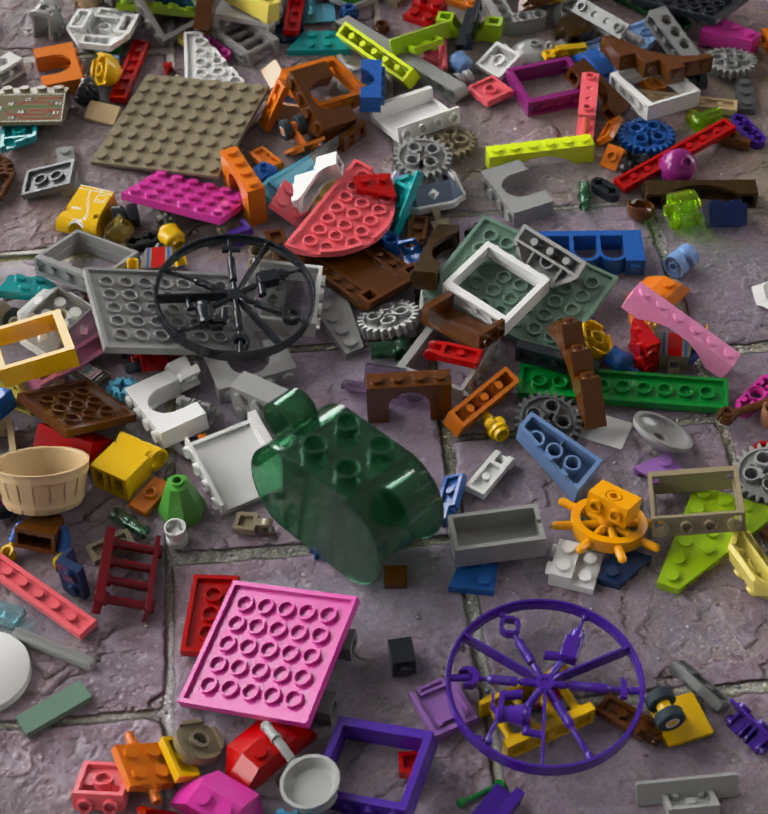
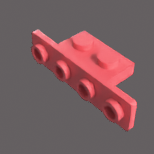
[421,39,449,72]

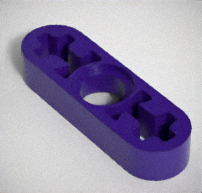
[730,114,766,150]

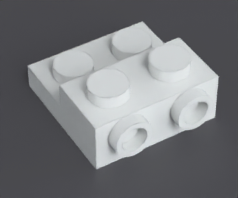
[475,41,524,81]
[545,538,604,595]

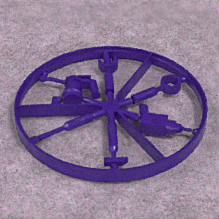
[446,599,646,776]

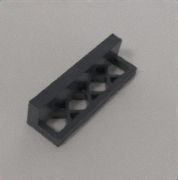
[455,0,483,50]
[515,340,601,375]

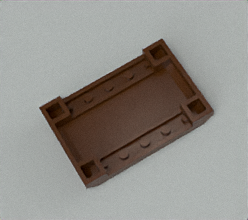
[295,242,415,311]

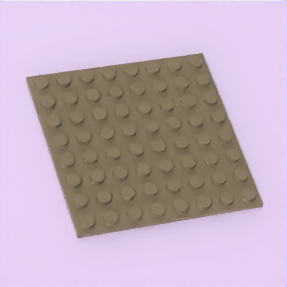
[90,74,270,179]

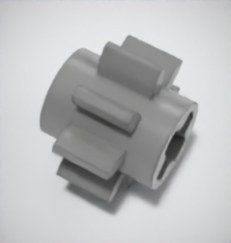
[153,209,177,228]

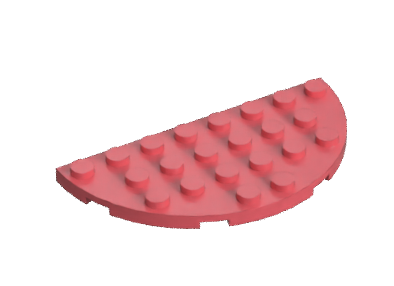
[284,159,395,257]

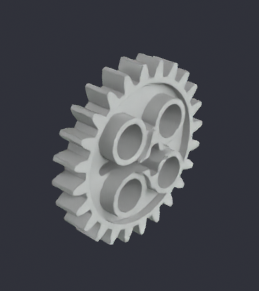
[705,46,758,80]
[393,135,452,183]
[356,300,421,340]
[731,442,768,506]

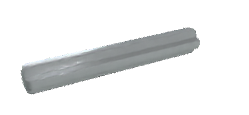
[12,627,96,671]

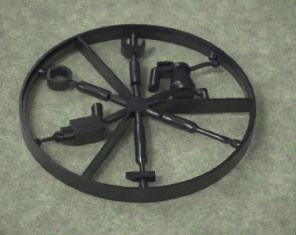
[154,234,316,361]

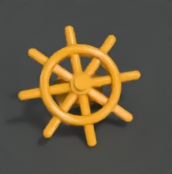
[551,479,663,564]

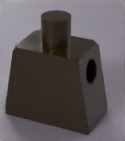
[551,12,594,44]

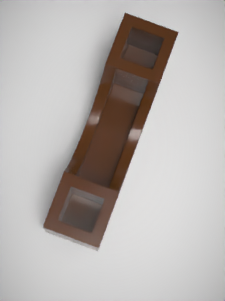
[564,58,631,121]

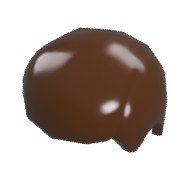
[626,199,655,222]

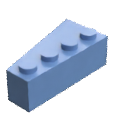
[516,411,603,502]

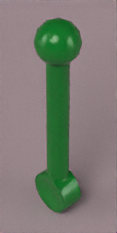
[456,779,504,808]

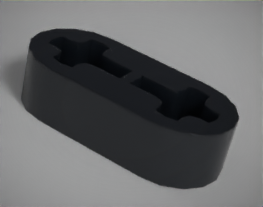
[590,177,621,203]
[125,231,160,252]

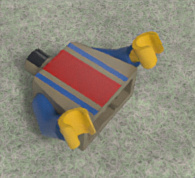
[127,243,187,271]
[645,320,708,375]

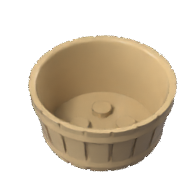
[0,446,90,516]

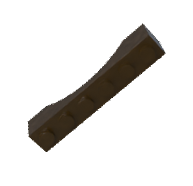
[643,179,759,209]
[410,224,460,291]

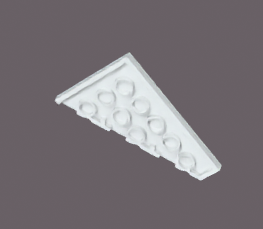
[184,31,245,83]

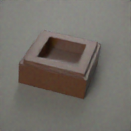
[384,565,407,589]

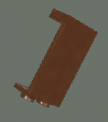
[297,99,367,153]
[421,290,505,350]

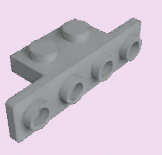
[635,772,739,814]

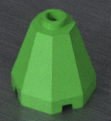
[158,474,206,528]

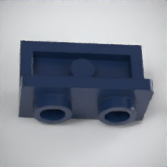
[56,547,91,600]

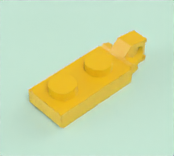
[541,43,588,61]

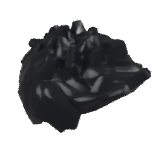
[74,77,101,106]

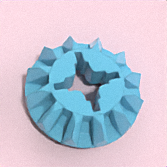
[106,375,138,402]

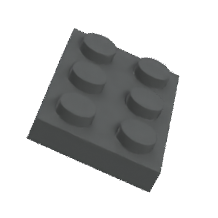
[21,158,78,200]

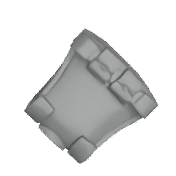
[29,0,68,41]

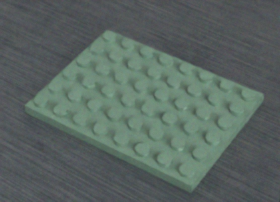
[422,215,619,350]

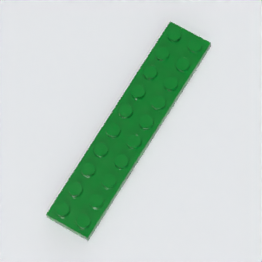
[517,363,729,414]

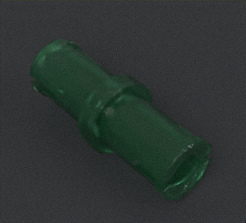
[577,180,592,211]
[109,507,151,539]

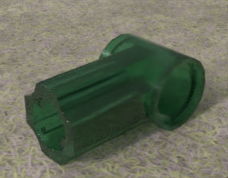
[369,335,410,362]

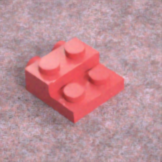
[72,761,130,814]

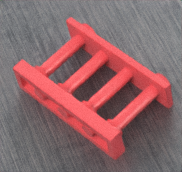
[576,72,599,139]

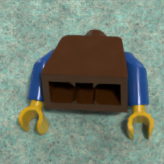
[0,514,71,571]

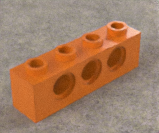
[443,366,520,438]

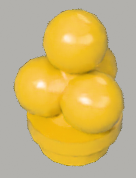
[482,413,510,442]

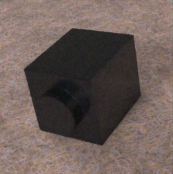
[387,636,416,677]

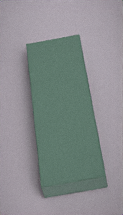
[15,680,93,739]

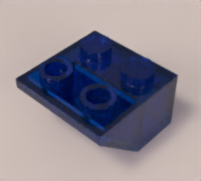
[702,199,747,227]

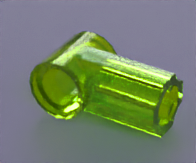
[685,106,723,132]

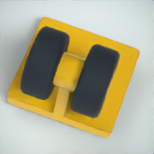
[645,686,713,748]

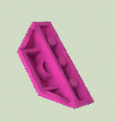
[169,770,264,814]

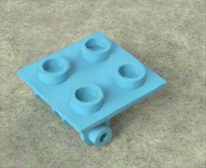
[303,0,336,24]

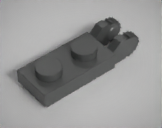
[668,660,732,712]

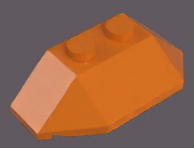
[625,276,690,327]

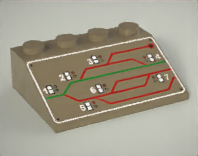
[0,85,71,126]

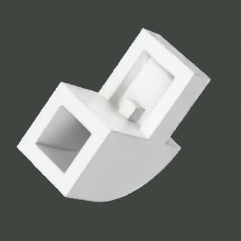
[164,355,201,393]

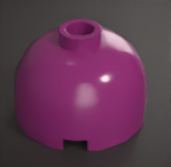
[659,148,697,180]

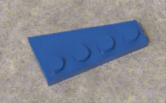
[448,562,498,596]

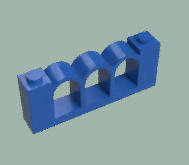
[537,230,646,275]

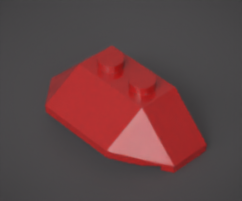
[225,720,317,791]

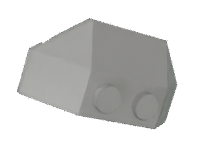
[514,224,588,288]

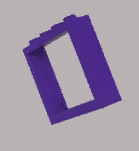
[324,716,438,814]

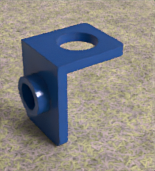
[398,237,422,264]

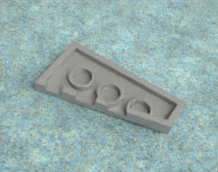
[317,295,364,359]

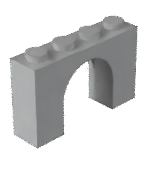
[479,159,554,228]
[204,335,298,404]

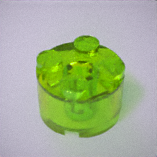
[663,189,702,231]

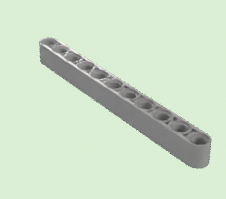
[333,15,469,103]

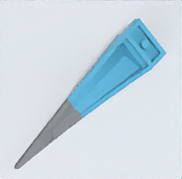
[262,131,344,203]

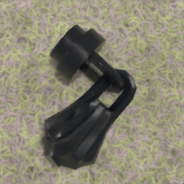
[618,153,651,174]

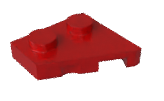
[353,173,397,202]

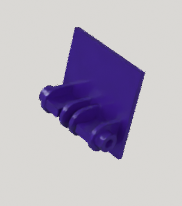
[725,698,768,756]

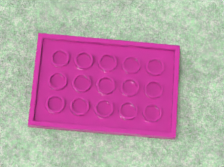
[121,170,243,225]

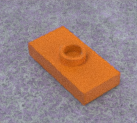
[596,115,624,146]
[249,146,284,171]
[128,476,167,518]

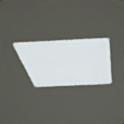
[563,405,633,449]

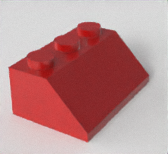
[33,422,114,468]

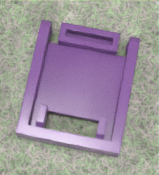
[408,677,478,742]

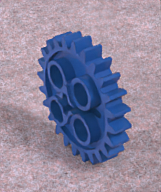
[617,117,676,157]

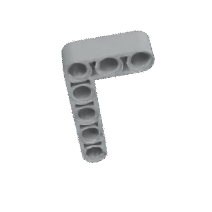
[483,0,547,37]

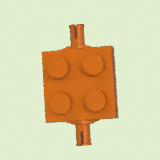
[111,730,175,806]

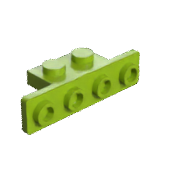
[389,21,451,56]

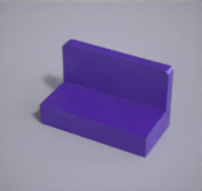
[472,783,525,814]

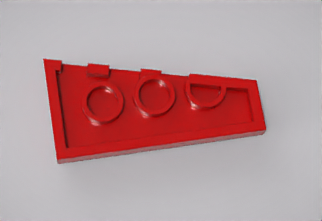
[180,574,240,657]

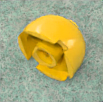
[91,52,122,87]
[582,319,613,360]

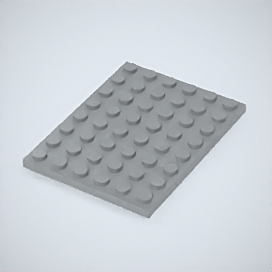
[82,267,263,355]

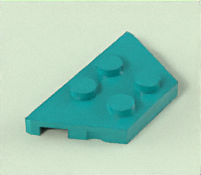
[287,30,351,56]
[0,125,38,153]
[389,170,424,236]
[0,274,57,301]

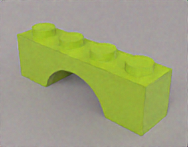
[436,11,503,43]

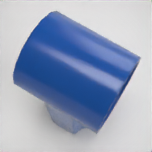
[377,229,400,256]

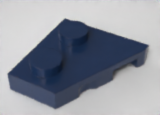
[597,551,652,590]

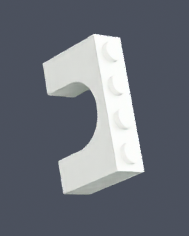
[124,369,209,449]

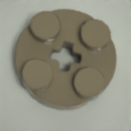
[173,719,224,766]

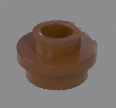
[374,20,390,34]

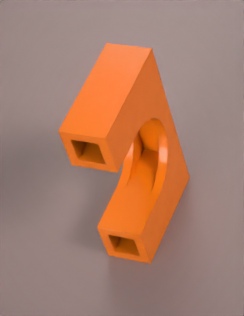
[33,42,86,95]
[220,146,268,227]

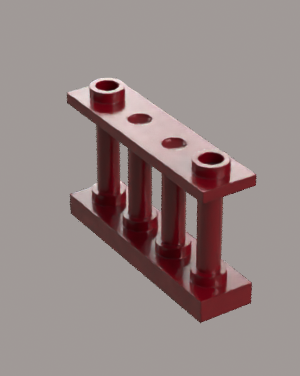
[91,526,164,623]

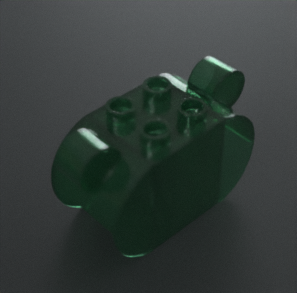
[251,387,444,585]

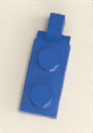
[435,473,467,528]

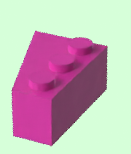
[698,18,761,55]

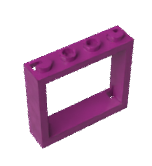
[506,56,580,117]

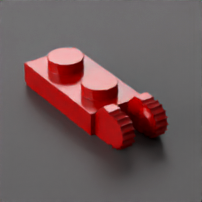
[423,340,484,369]

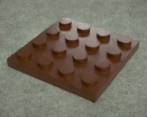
[17,378,137,438]

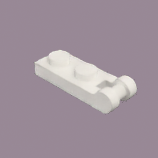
[465,449,516,500]

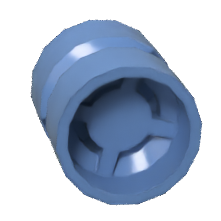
[663,243,700,278]

